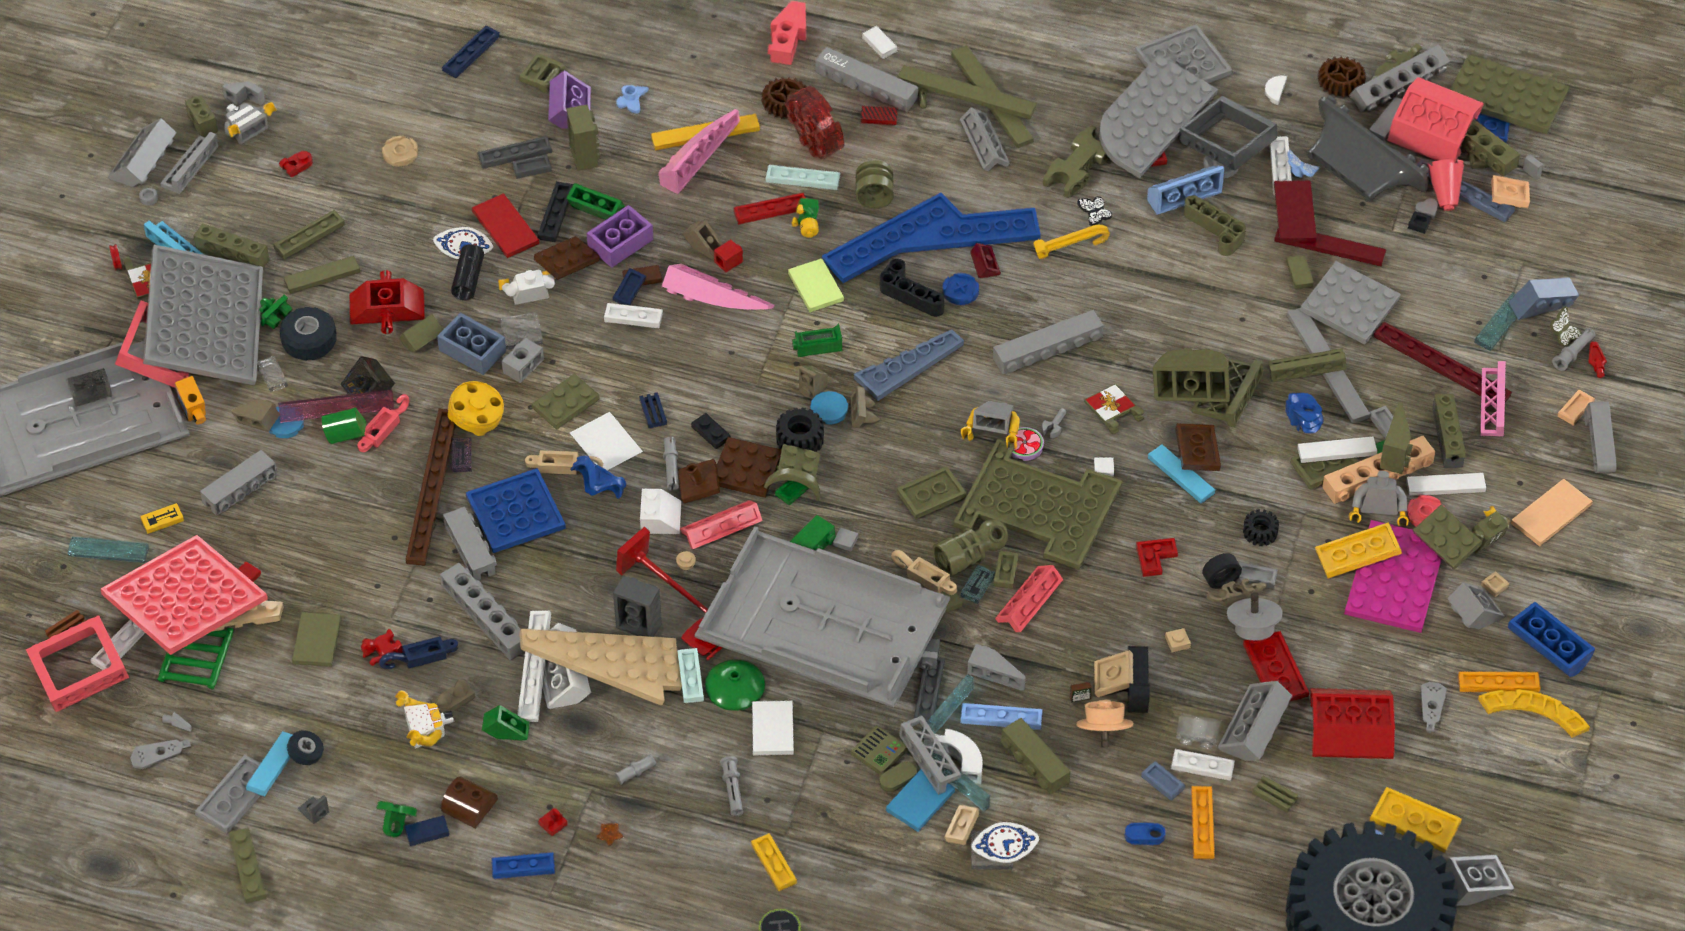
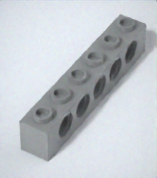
[1350,44,1450,113]
[440,563,524,660]

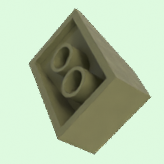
[1380,402,1413,474]

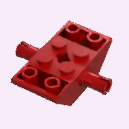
[349,270,425,334]

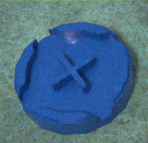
[942,273,979,305]

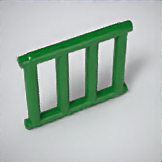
[157,628,234,689]

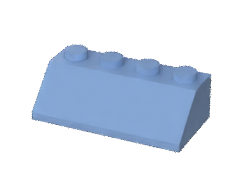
[1147,166,1224,215]

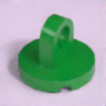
[376,801,417,837]

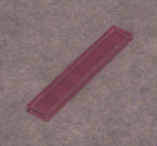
[278,390,394,423]

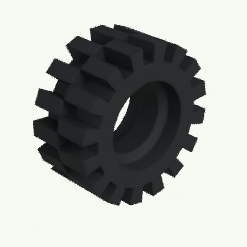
[1243,509,1279,546]

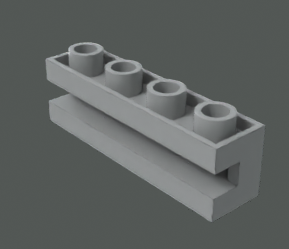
[200,450,277,516]
[443,507,497,580]

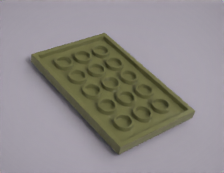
[1450,55,1570,134]

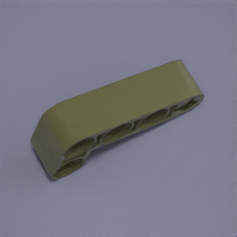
[1184,195,1246,256]

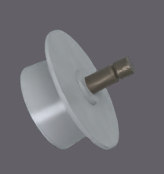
[1227,592,1283,640]

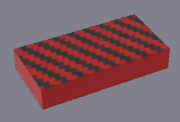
[861,106,898,125]

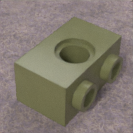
[185,95,218,137]

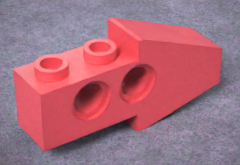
[768,1,806,65]

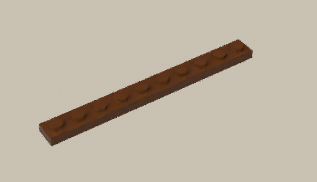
[405,408,456,566]

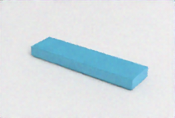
[1148,444,1215,503]
[246,731,292,796]

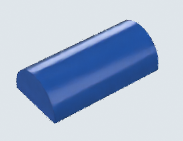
[1508,602,1595,677]

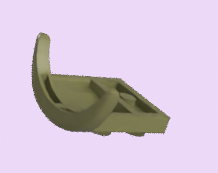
[764,444,820,501]

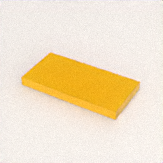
[1315,522,1402,579]
[1370,787,1462,853]

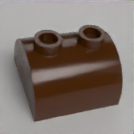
[441,776,498,829]

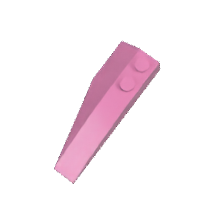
[659,109,740,194]
[662,264,774,310]

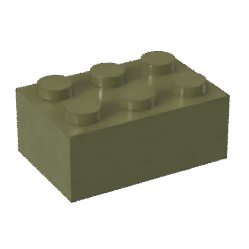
[566,104,600,171]

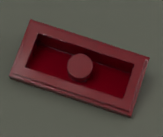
[970,243,1001,278]

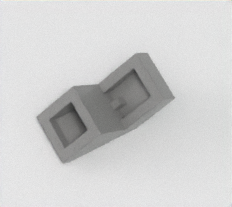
[222,81,265,106]

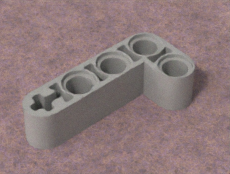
[1584,401,1616,473]

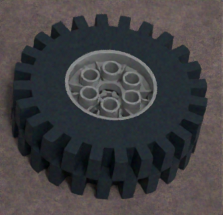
[1286,821,1458,931]

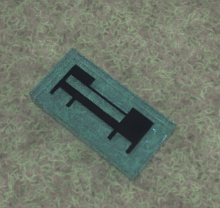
[960,565,995,604]

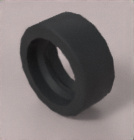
[1202,553,1242,589]

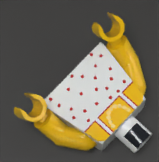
[395,691,454,748]

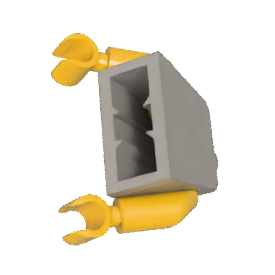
[961,401,1020,449]

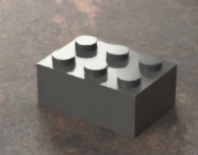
[613,576,662,637]

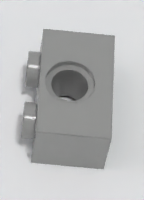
[502,338,544,383]

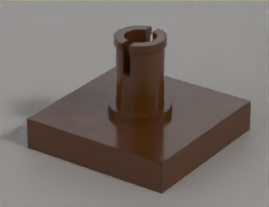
[678,459,720,504]

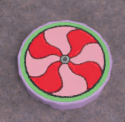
[1008,427,1044,461]

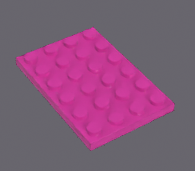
[1344,520,1442,633]

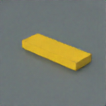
[751,833,797,891]

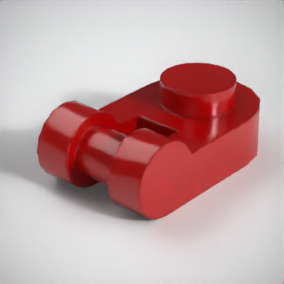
[279,151,313,177]

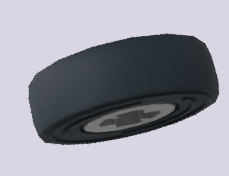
[287,730,324,765]

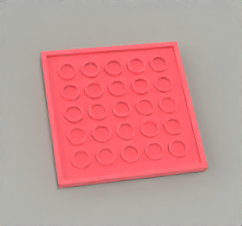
[101,535,268,655]

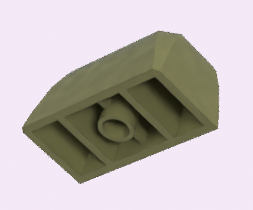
[1153,348,1230,402]

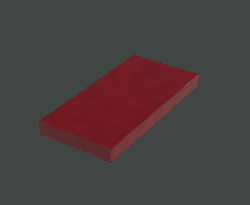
[1274,180,1317,242]

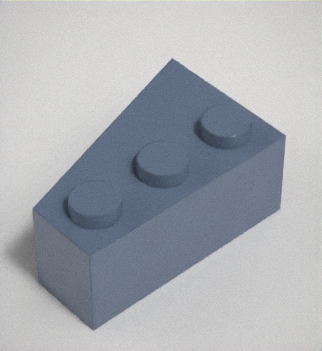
[1509,278,1579,320]

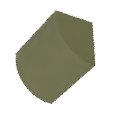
[399,314,444,352]

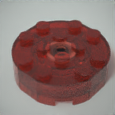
[785,86,845,159]

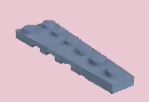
[854,330,964,401]

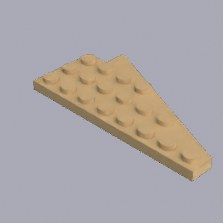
[519,629,682,705]

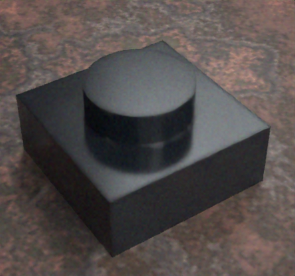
[1408,211,1432,234]

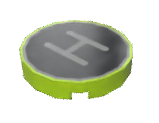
[759,909,801,931]

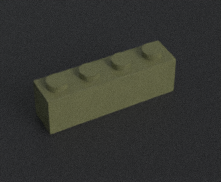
[1001,718,1071,795]

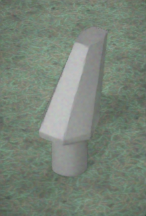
[162,712,192,732]

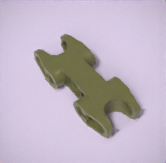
[1043,125,1110,198]

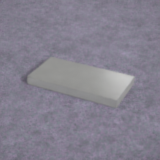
[195,755,261,834]

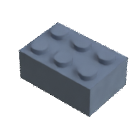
[437,312,506,375]

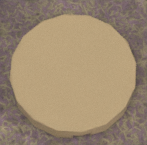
[382,136,418,166]

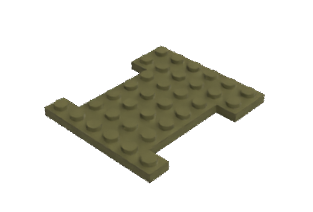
[953,439,1122,570]

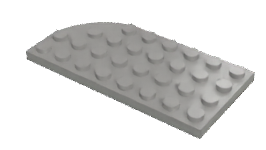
[1099,55,1218,178]

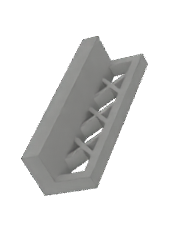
[960,107,1010,172]
[161,132,218,194]
[899,716,961,795]

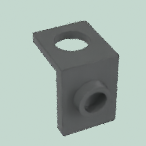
[298,795,329,824]

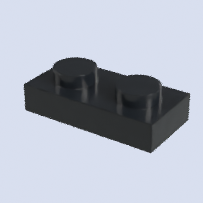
[691,413,731,449]

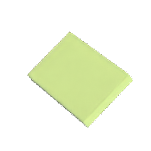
[788,259,844,312]

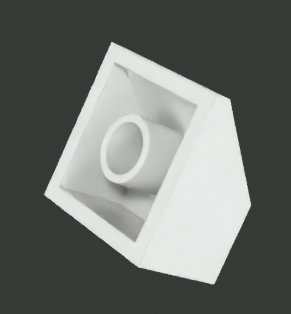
[640,489,681,534]

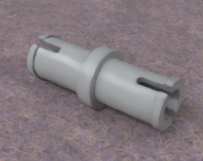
[615,754,656,785]

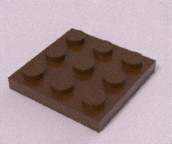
[717,437,782,498]

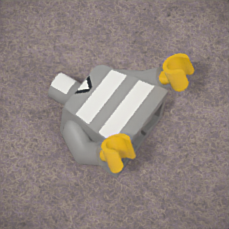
[224,102,277,144]

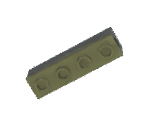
[1432,394,1466,468]

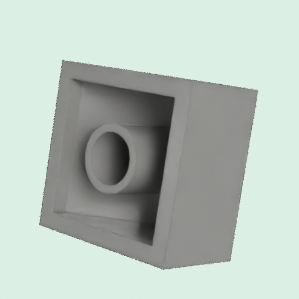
[1447,582,1505,630]

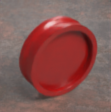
[109,244,122,271]

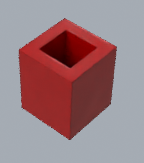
[714,240,743,273]

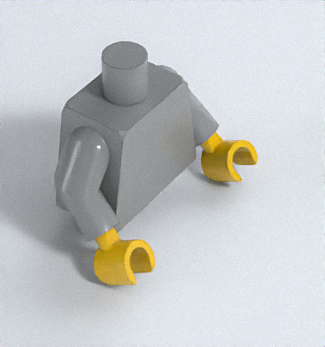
[1349,471,1409,526]

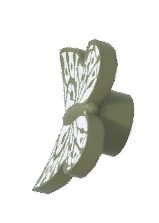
[1550,306,1582,346]

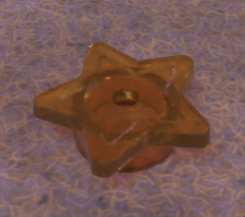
[596,823,623,846]

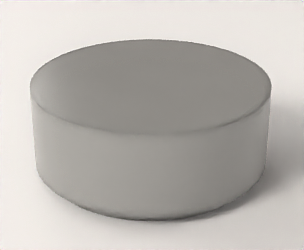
[139,188,158,206]

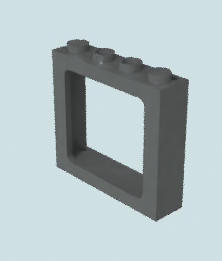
[1179,96,1277,171]

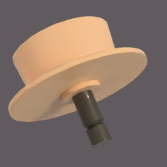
[1077,700,1133,748]

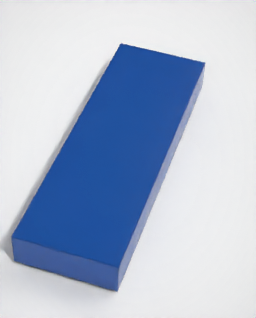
[492,852,555,879]

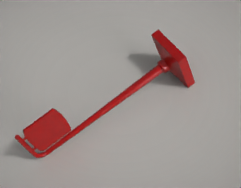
[616,527,723,660]

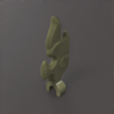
[1370,43,1423,80]

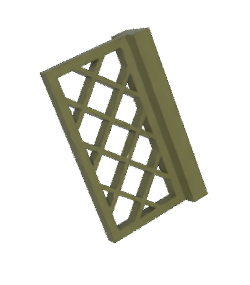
[1192,358,1264,428]

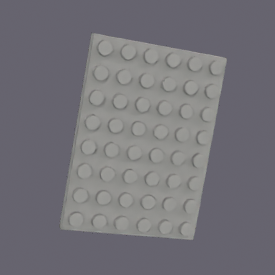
[143,245,263,385]

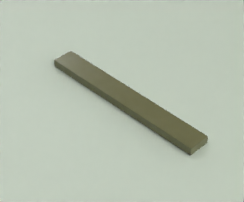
[951,45,1033,148]
[897,65,1037,119]

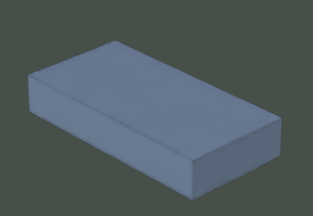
[1141,761,1185,801]

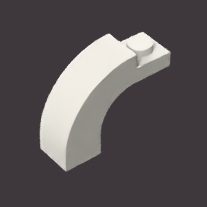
[924,729,982,784]

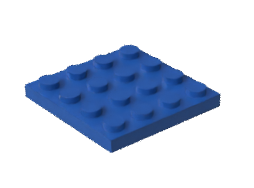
[466,468,566,553]

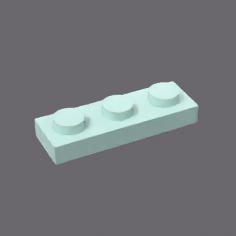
[677,648,704,703]

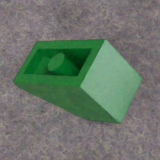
[482,705,530,741]

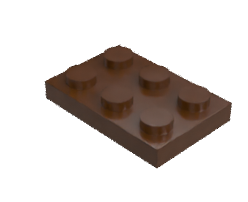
[534,236,600,280]
[1175,423,1221,471]

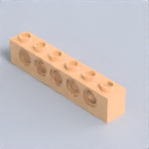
[1322,436,1435,504]

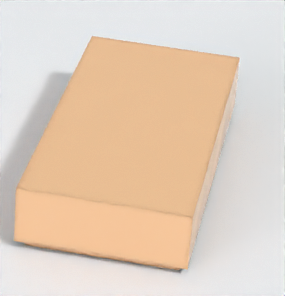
[1558,390,1595,426]

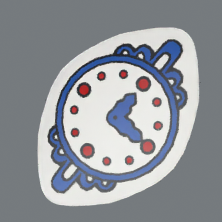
[433,227,493,259]
[972,822,1039,863]

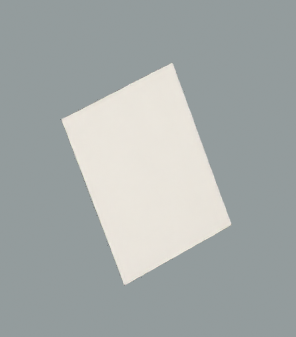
[570,412,643,470]

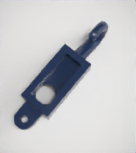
[379,636,458,669]

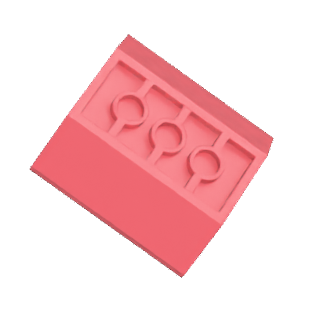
[1387,77,1484,163]

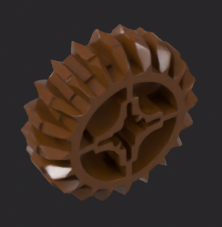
[1318,56,1366,98]
[761,76,809,119]

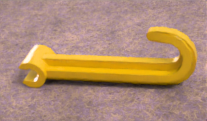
[1033,224,1110,259]

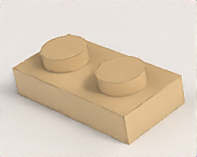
[945,805,979,845]

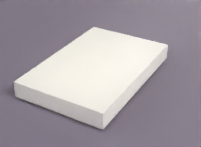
[752,701,794,755]

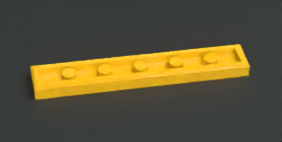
[651,114,760,151]

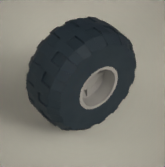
[280,307,337,361]

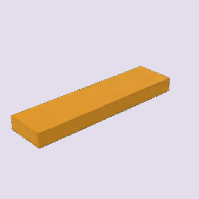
[1458,672,1540,692]
[1191,786,1215,859]

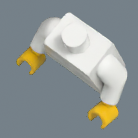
[498,270,555,305]

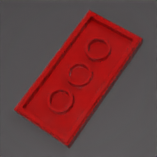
[472,193,539,258]
[1243,631,1309,702]

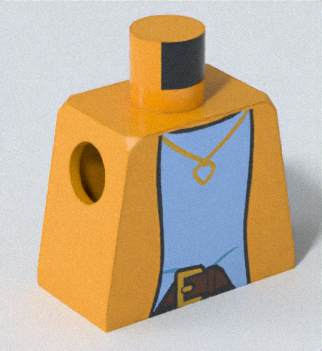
[175,376,206,425]

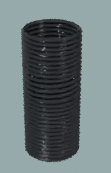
[451,244,484,300]

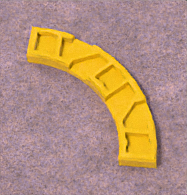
[1478,689,1590,738]

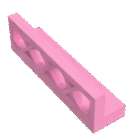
[1480,361,1506,436]

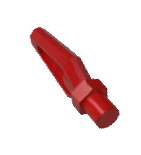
[1588,341,1607,378]

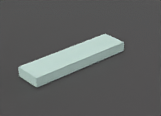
[766,165,840,190]

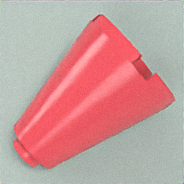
[1427,159,1464,211]

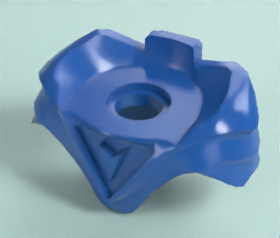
[1285,393,1324,433]
[570,455,626,499]

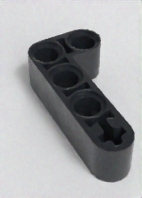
[880,258,945,317]
[1128,646,1150,713]

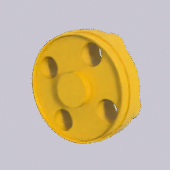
[448,381,504,436]

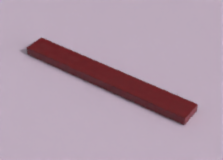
[1374,322,1512,404]

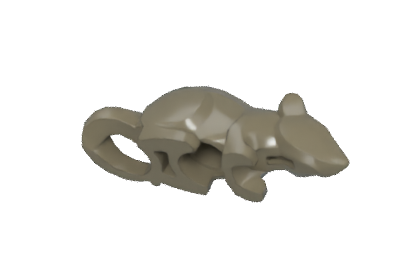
[1207,578,1267,607]

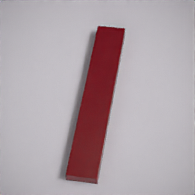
[1274,229,1386,267]

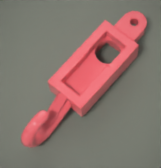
[357,394,409,452]

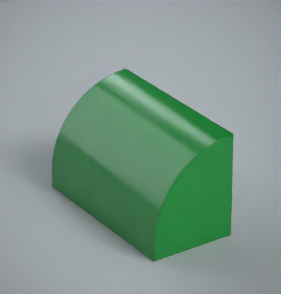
[322,408,366,444]

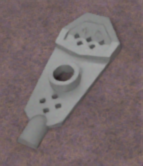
[1421,682,1447,732]
[130,739,191,769]

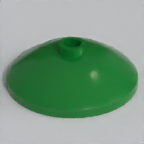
[705,659,765,711]

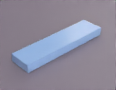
[961,703,1042,730]

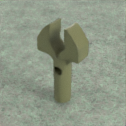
[918,87,931,109]

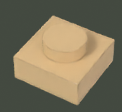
[1165,628,1191,652]

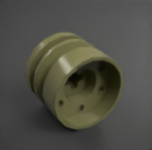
[856,160,893,209]

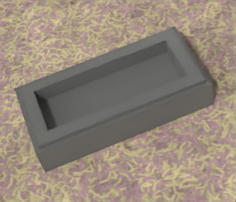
[512,154,552,179]

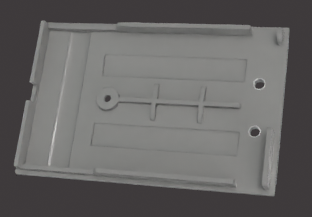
[0,338,190,496]
[695,526,950,708]

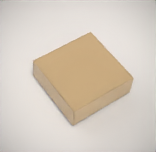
[1481,571,1509,597]

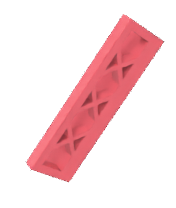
[680,500,763,549]
[995,565,1063,632]

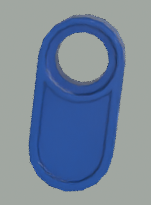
[1125,823,1166,845]

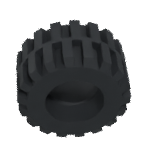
[776,407,824,452]

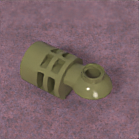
[932,519,1008,577]

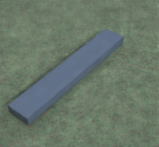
[1417,159,1515,222]

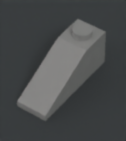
[967,644,1026,691]

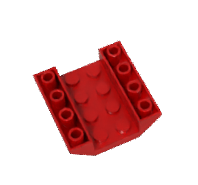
[1310,688,1395,759]

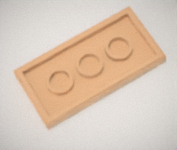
[1511,479,1593,546]

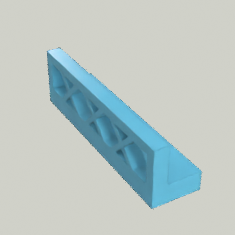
[144,221,204,255]

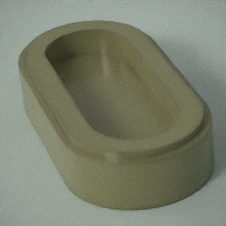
[880,762,917,792]

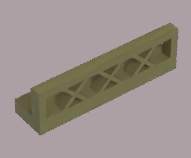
[1268,348,1347,382]

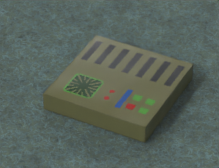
[851,725,908,775]

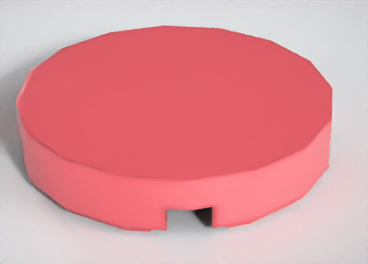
[1406,495,1444,527]

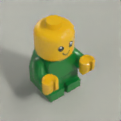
[791,198,819,238]

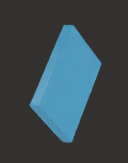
[886,769,955,832]

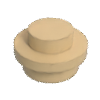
[676,551,696,570]

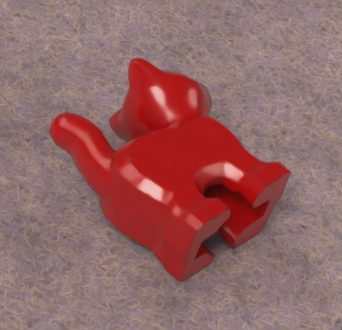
[361,629,402,666]

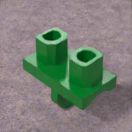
[259,295,293,329]

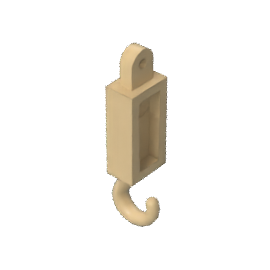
[525,450,603,475]
[891,550,957,595]

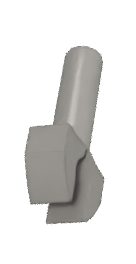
[1042,408,1067,439]

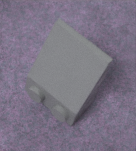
[1445,855,1514,906]

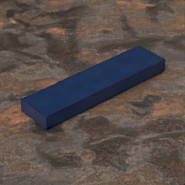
[442,25,500,78]

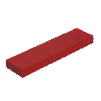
[733,192,806,225]

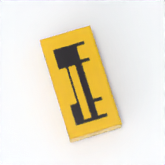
[140,503,184,534]

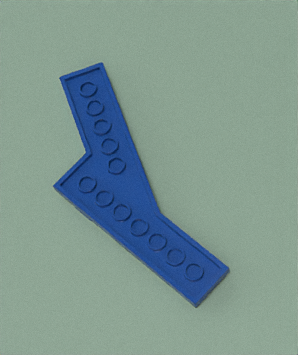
[822,192,1041,283]

